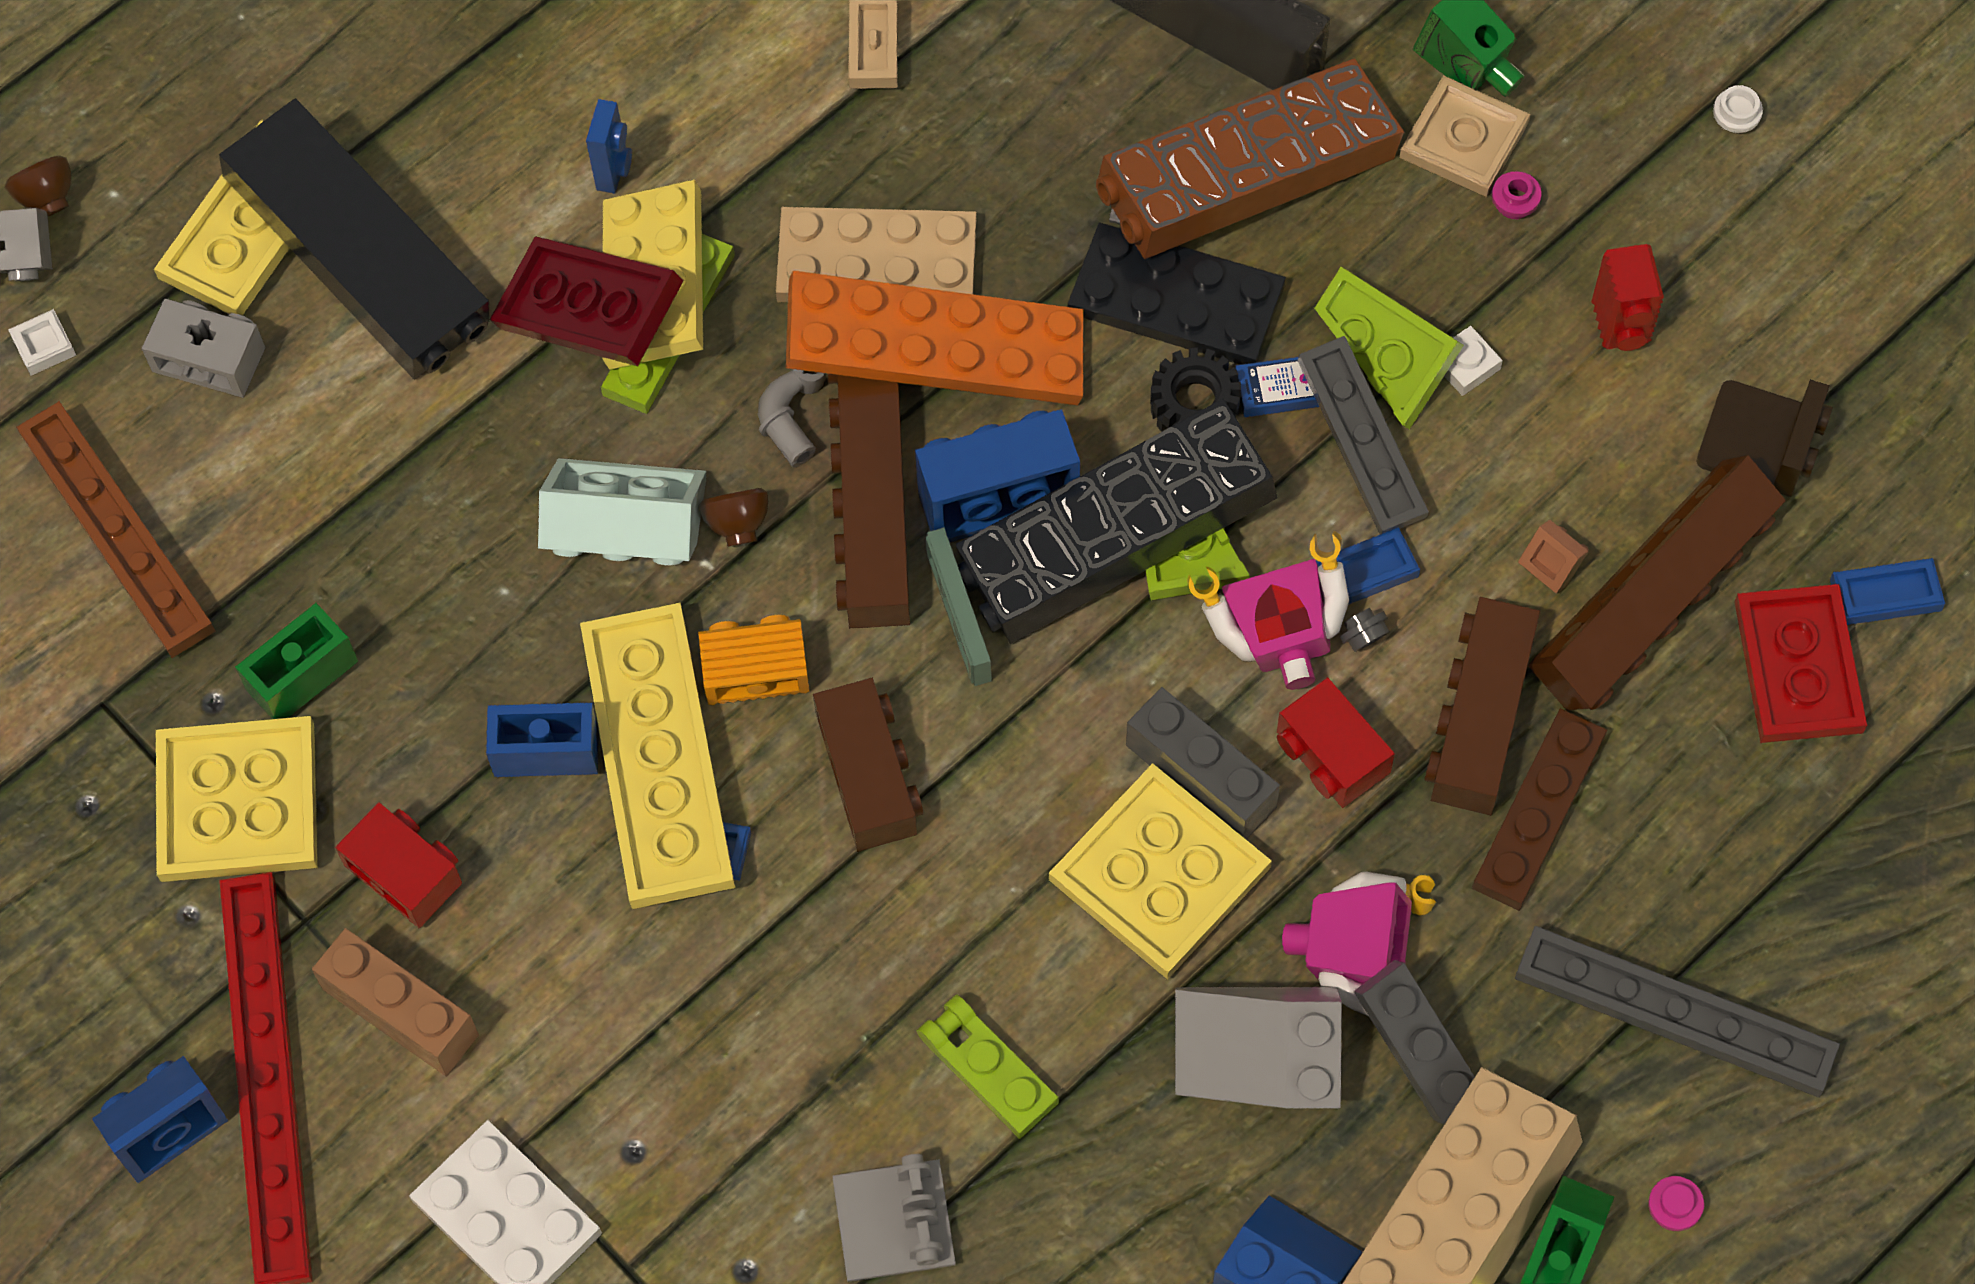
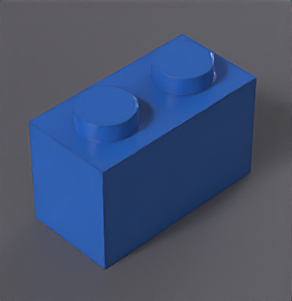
[486,703,599,777]

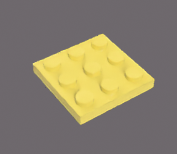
[156,716,318,882]
[1049,763,1272,980]

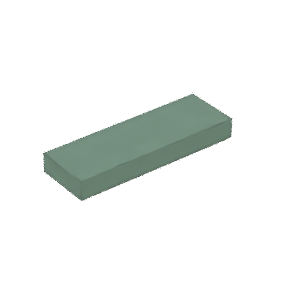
[925,528,992,686]

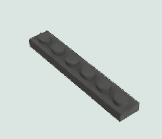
[1515,926,1840,1098]

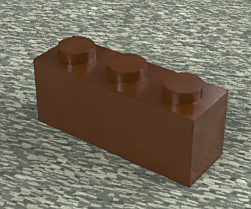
[813,677,924,852]

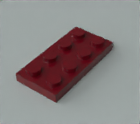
[489,236,684,367]

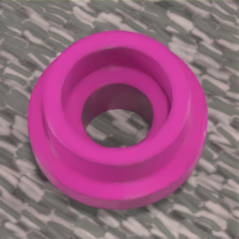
[1492,171,1541,219]

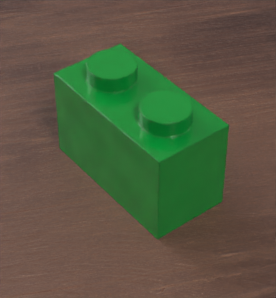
[235,603,358,719]

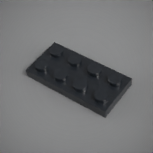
[1068,222,1286,365]

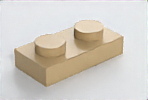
[849,0,898,89]

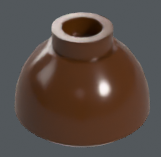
[5,155,72,217]
[698,488,769,547]

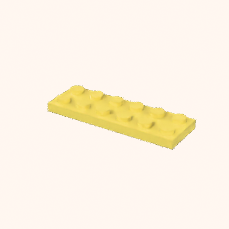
[580,603,735,909]

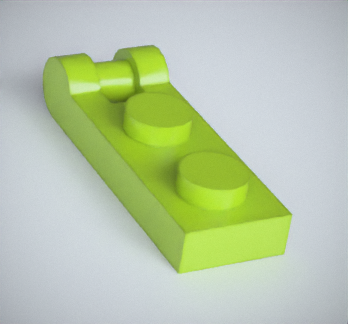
[916,995,1059,1139]

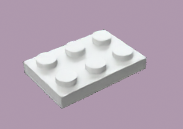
[409,1120,602,1284]

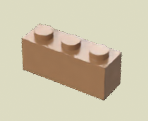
[312,928,479,1077]

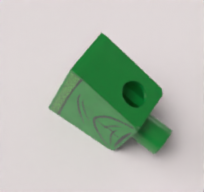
[1413,0,1525,97]

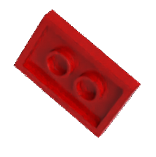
[1734,584,1867,743]

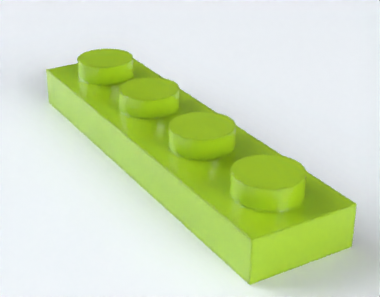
[601,234,735,414]

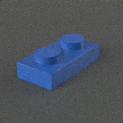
[586,99,632,194]

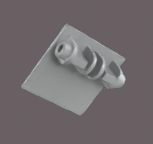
[832,1154,956,1282]

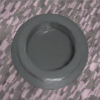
[1340,608,1390,652]

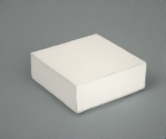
[8,309,76,376]

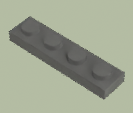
[1298,336,1429,534]

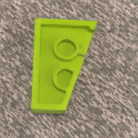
[1314,267,1464,429]

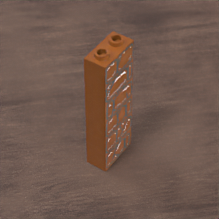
[1096,58,1404,259]

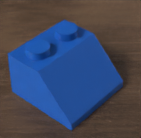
[92,1056,228,1183]
[1213,1195,1363,1284]

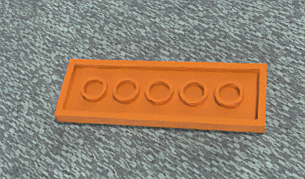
[786,270,1083,405]

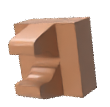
[1518,520,1589,594]

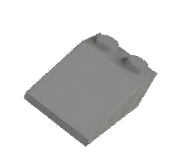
[1175,987,1341,1108]

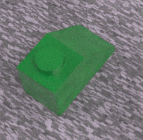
[1520,1176,1614,1284]

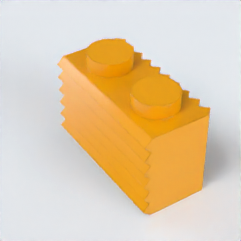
[698,615,810,705]

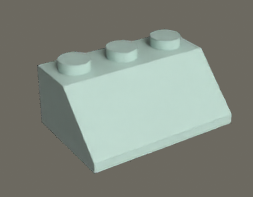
[538,458,706,565]

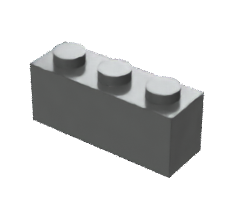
[1126,687,1280,839]

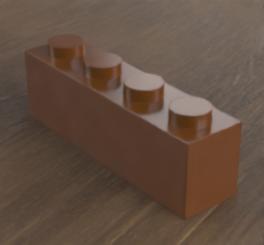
[1424,597,1540,816]

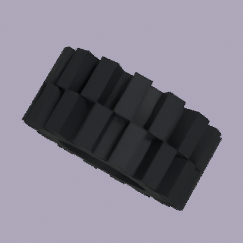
[1150,347,1241,432]

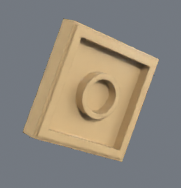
[1399,76,1530,197]

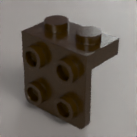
[1696,379,1833,497]

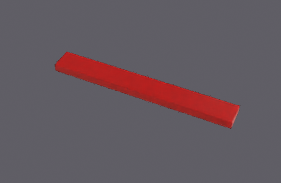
[220,872,313,1284]

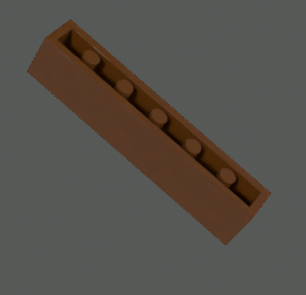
[828,374,910,629]
[1528,455,1786,711]

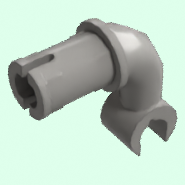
[758,369,826,468]

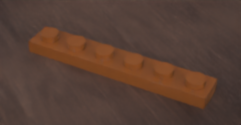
[16,401,216,658]

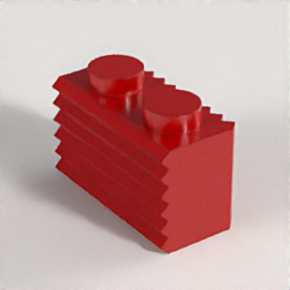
[1591,244,1664,351]

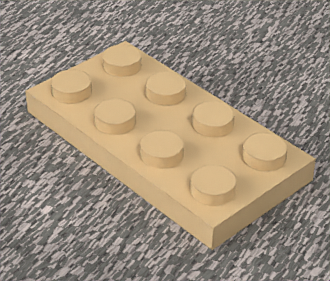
[776,207,977,302]

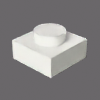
[1444,325,1503,396]

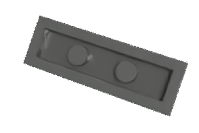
[1353,960,1475,1124]

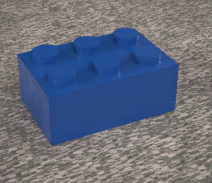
[915,409,1080,543]

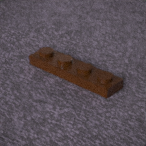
[1472,708,1607,911]

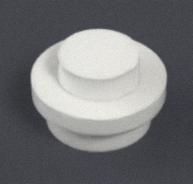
[1713,85,1763,133]

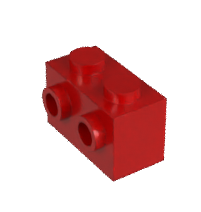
[1276,677,1395,808]
[335,802,463,929]

